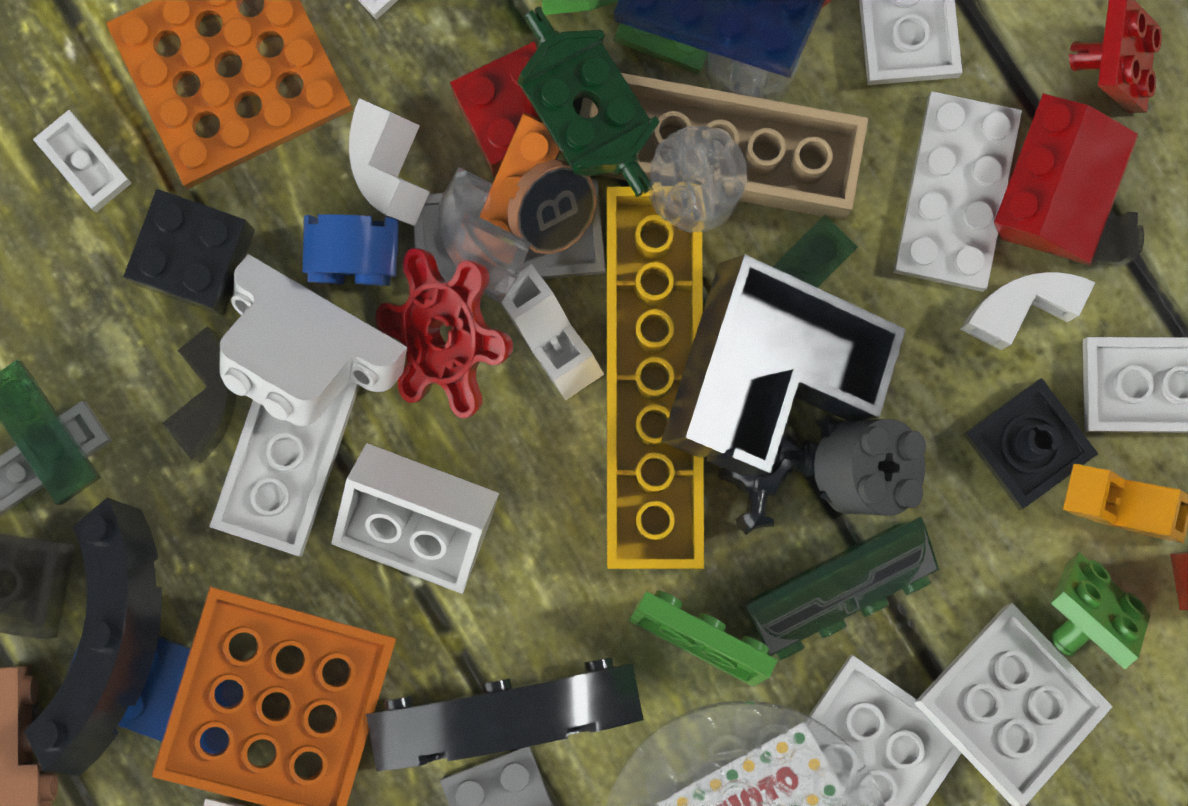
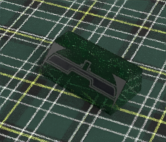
[739,517,939,660]

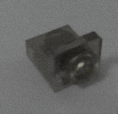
[1069,212,1144,266]

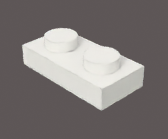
[33,110,132,212]

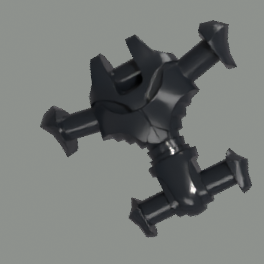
[718,413,846,535]

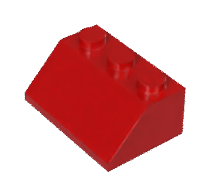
[994,93,1138,265]

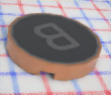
[507,159,596,254]

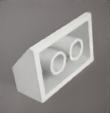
[331,443,499,594]

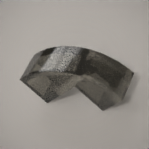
[162,327,236,463]

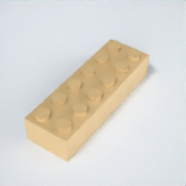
[580,73,868,221]

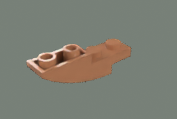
[0,665,58,806]

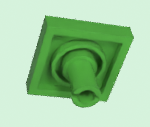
[1051,552,1151,669]

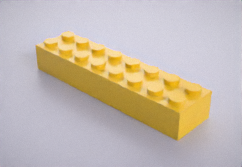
[606,187,704,569]

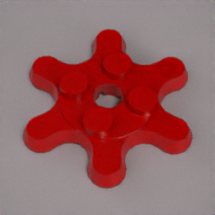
[375,248,513,419]

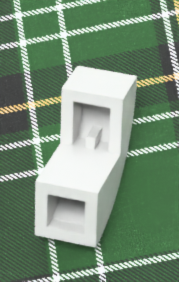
[349,98,430,226]
[492,264,604,401]
[960,272,1095,350]

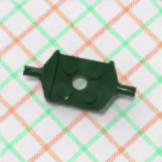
[517,7,660,197]

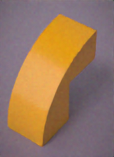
[1063,464,1188,544]

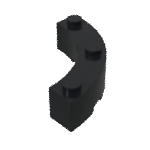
[24,497,162,776]
[366,657,644,772]

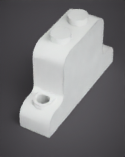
[220,254,407,426]

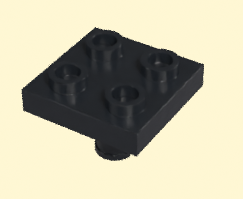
[963,378,1098,510]

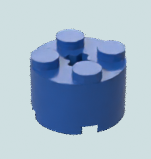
[302,214,399,286]

